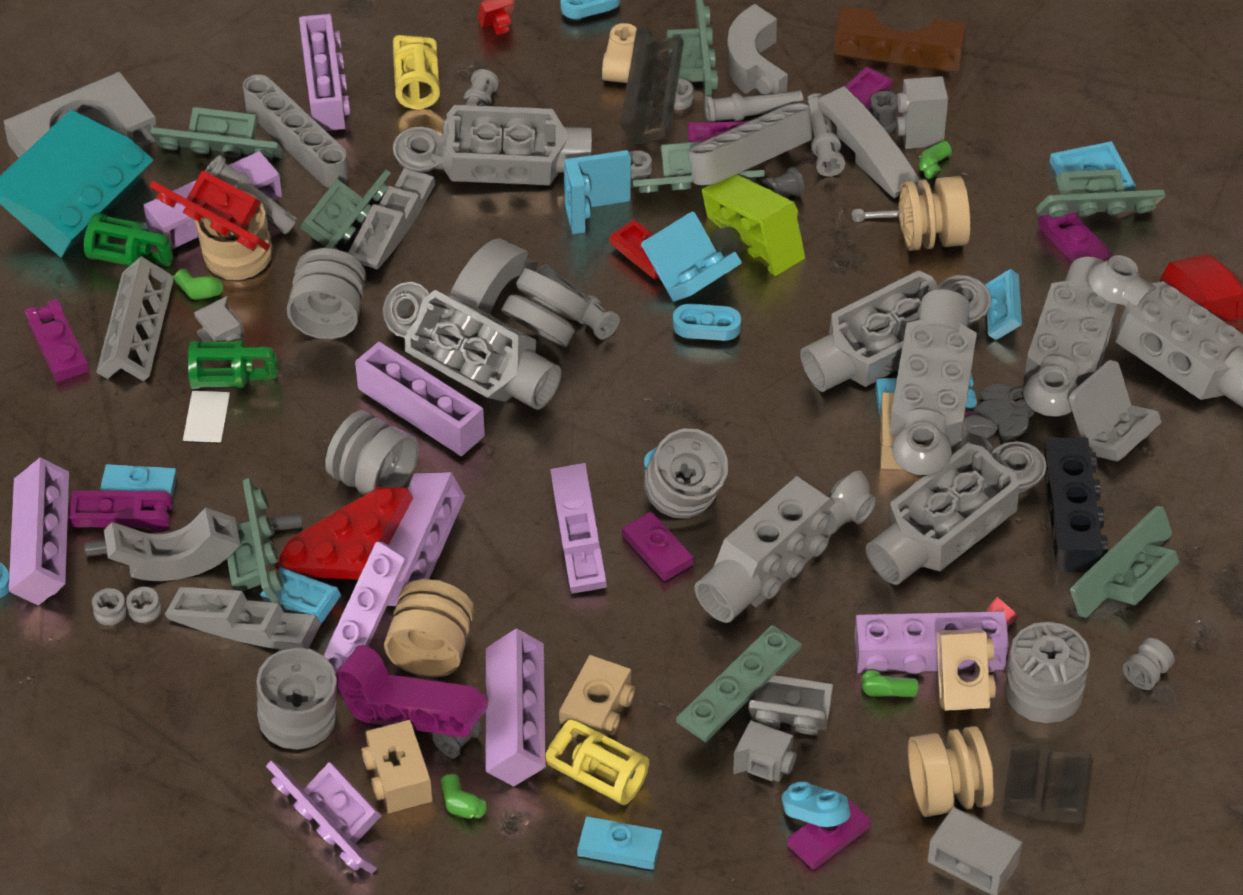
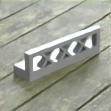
[96,256,174,381]

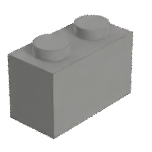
[895,76,948,149]
[928,807,1022,895]

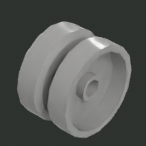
[501,268,590,347]

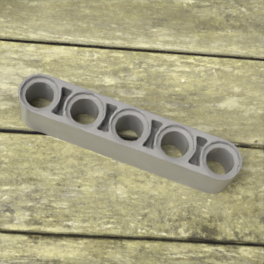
[243,74,349,188]
[689,103,813,185]

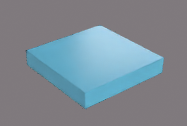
[1050,141,1136,191]

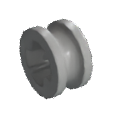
[664,78,693,110]
[629,151,652,180]
[126,587,161,623]
[91,588,127,625]

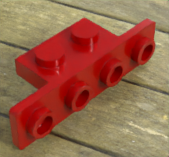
[149,170,271,251]

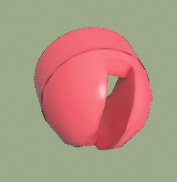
[987,597,1019,627]

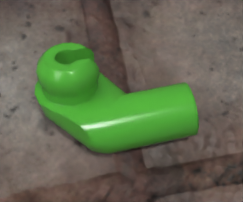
[918,140,952,179]
[174,269,223,300]
[861,670,918,697]
[441,774,487,819]

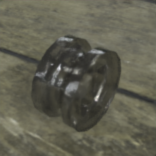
[710,227,744,256]

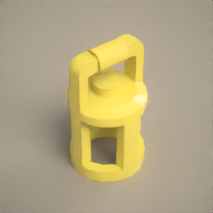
[392,35,440,109]
[545,720,649,805]

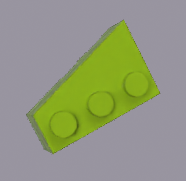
[701,174,806,276]

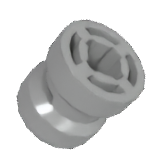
[1122,638,1175,690]

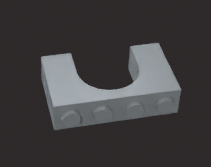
[3,72,157,158]

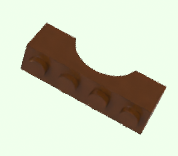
[834,6,967,72]

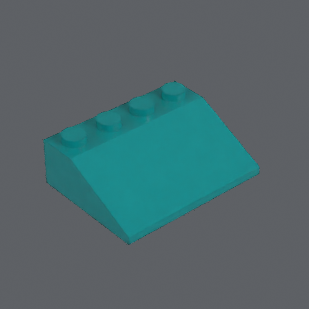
[0,110,153,257]

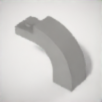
[727,4,788,95]
[450,238,538,314]
[104,507,241,581]

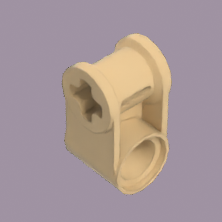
[602,23,639,84]

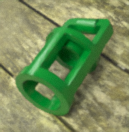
[84,213,174,267]
[188,340,279,389]

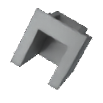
[194,296,245,342]
[733,720,797,782]

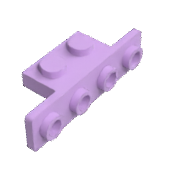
[323,542,408,673]
[266,760,382,874]

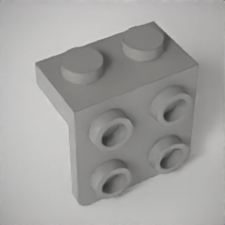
[1069,360,1162,462]
[749,675,834,735]

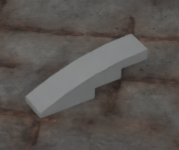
[818,86,920,198]
[348,168,435,269]
[165,587,321,650]

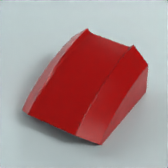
[1160,254,1243,321]

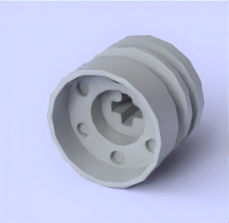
[287,248,366,339]
[325,410,419,495]
[644,428,728,519]
[1005,622,1090,723]
[256,647,337,750]

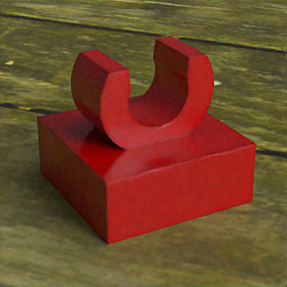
[477,0,514,35]

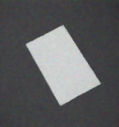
[183,391,230,443]

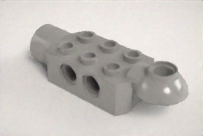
[393,105,592,185]
[1088,255,1243,407]
[1023,257,1118,417]
[800,270,991,392]
[383,281,561,409]
[889,289,977,475]
[866,441,1047,585]
[695,470,876,623]

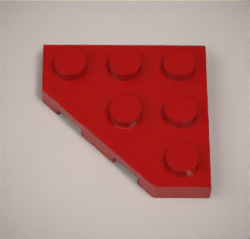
[275,487,413,580]

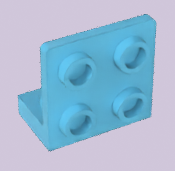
[564,150,631,234]
[641,212,742,302]

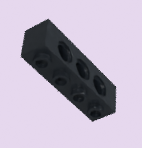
[1043,438,1108,572]

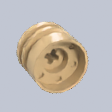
[898,176,970,251]
[195,190,273,280]
[384,579,475,678]
[908,726,994,817]

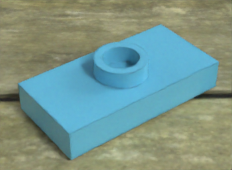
[985,269,1022,340]
[100,464,177,497]
[260,567,341,624]
[577,816,662,870]

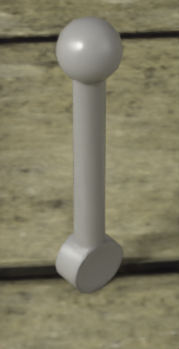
[851,208,899,223]

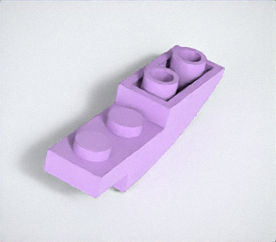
[550,463,607,594]

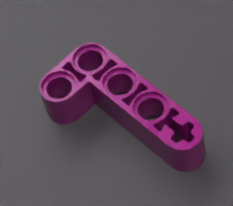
[335,645,488,737]

